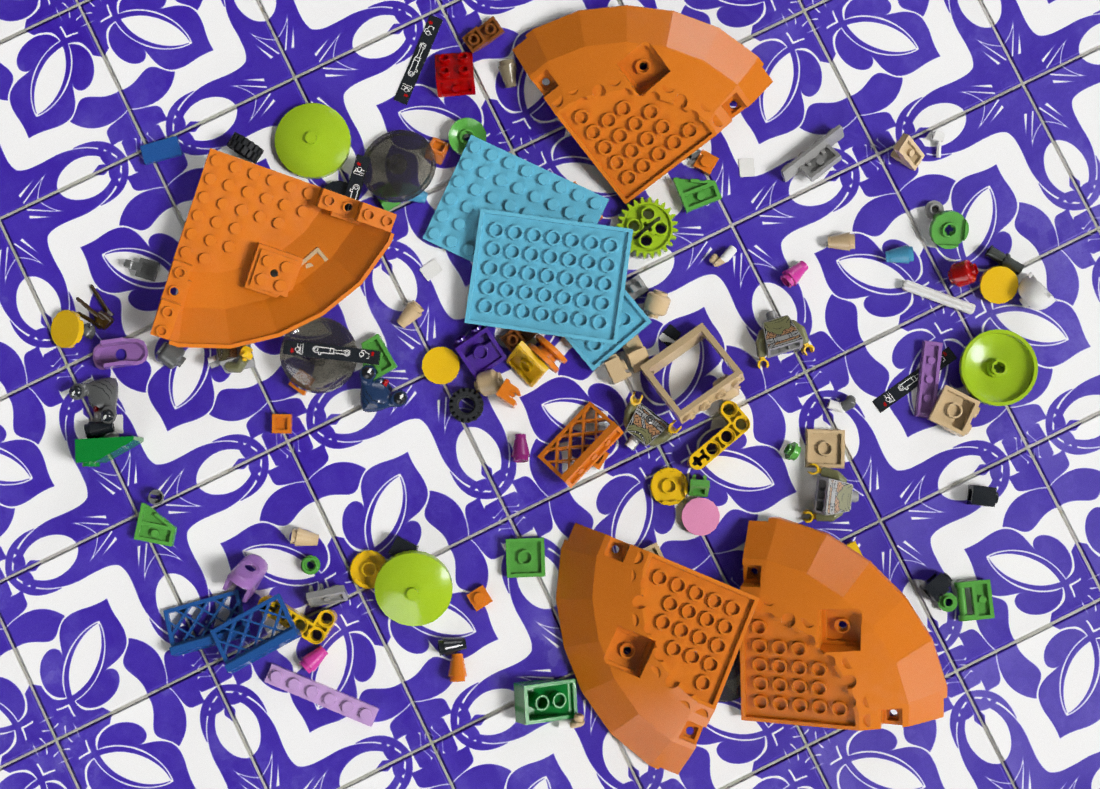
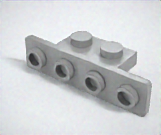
[781,124,844,182]

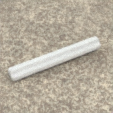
[902,280,976,314]

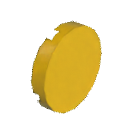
[979,266,1019,304]
[51,310,84,348]
[422,347,460,385]
[650,467,688,506]
[350,550,386,589]

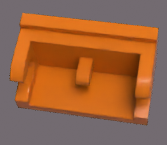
[496,378,521,408]

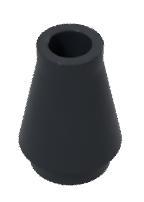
[84,421,115,439]
[437,637,467,657]

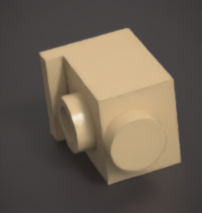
[604,354,632,385]

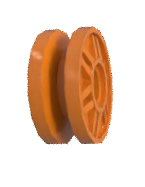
[527,334,568,373]

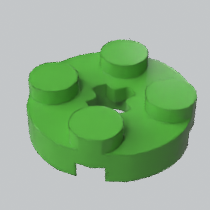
[929,210,969,249]

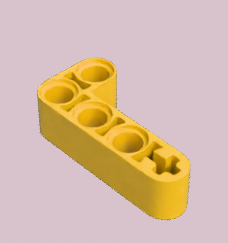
[687,401,750,470]
[257,595,337,644]

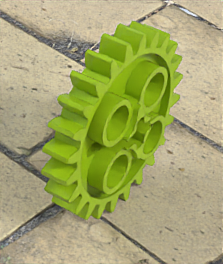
[616,197,678,259]

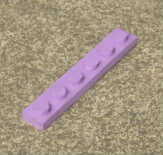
[264,663,380,727]

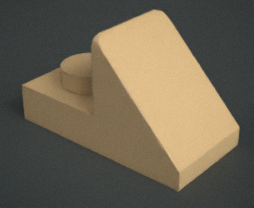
[891,133,925,171]
[622,334,650,374]

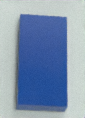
[140,136,183,165]

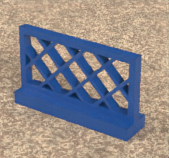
[163,590,251,657]
[210,594,302,673]

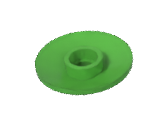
[448,118,486,155]

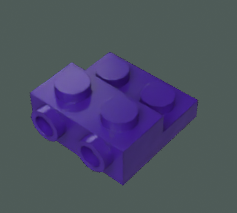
[453,325,507,379]

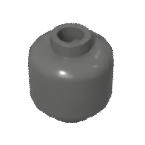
[156,341,186,369]

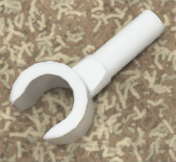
[932,130,945,158]

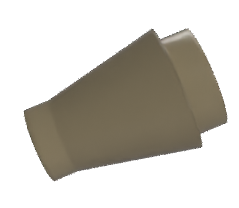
[498,59,517,88]

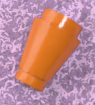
[448,654,467,682]

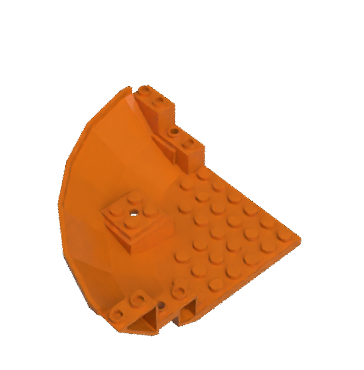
[512,5,773,204]
[150,148,397,349]
[740,517,948,731]
[556,523,759,775]

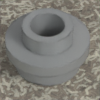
[924,200,944,220]

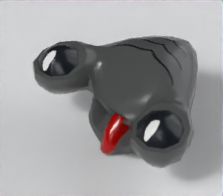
[69,377,118,424]

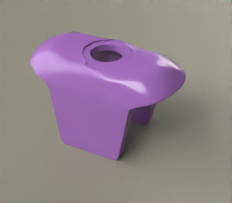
[93,337,148,370]
[222,554,268,603]

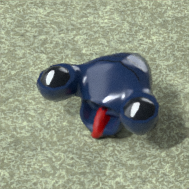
[359,365,408,412]

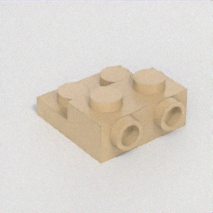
[927,385,980,437]

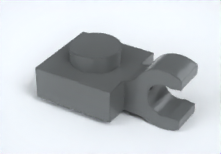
[124,257,160,282]

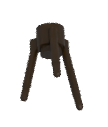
[76,284,115,330]

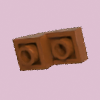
[462,16,505,53]
[500,330,539,353]

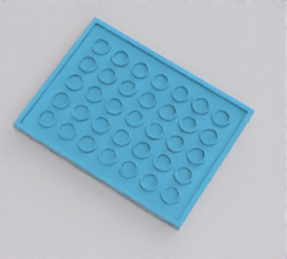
[423,135,609,262]
[464,209,633,344]

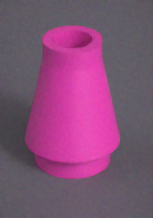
[780,261,808,288]
[299,645,329,674]

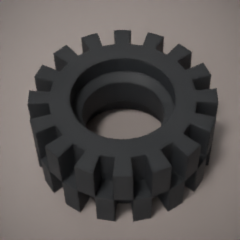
[226,132,264,164]
[449,388,484,423]

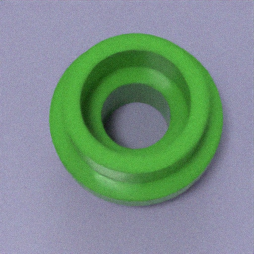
[784,442,801,461]
[301,555,321,575]
[938,592,958,612]

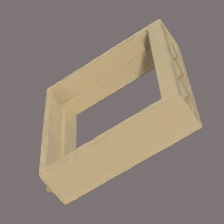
[640,323,745,424]

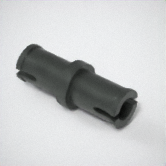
[985,245,1024,275]

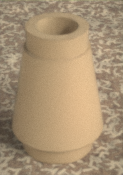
[828,232,855,251]
[397,300,424,329]
[290,527,319,546]

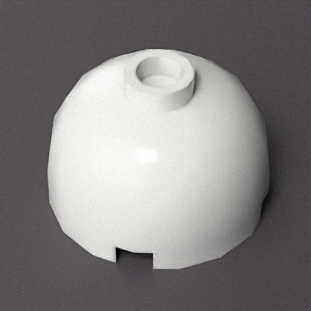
[1018,272,1057,310]

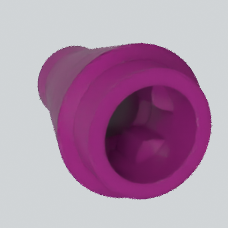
[511,434,530,463]

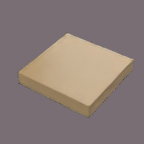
[805,429,845,469]

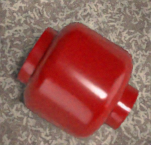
[948,260,979,287]

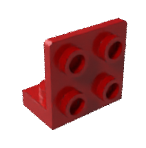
[435,52,476,97]

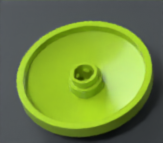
[275,103,351,179]
[959,329,1038,406]
[374,550,453,626]

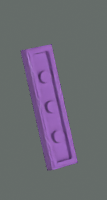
[914,340,943,418]

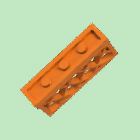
[537,401,624,488]

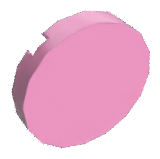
[681,497,720,536]

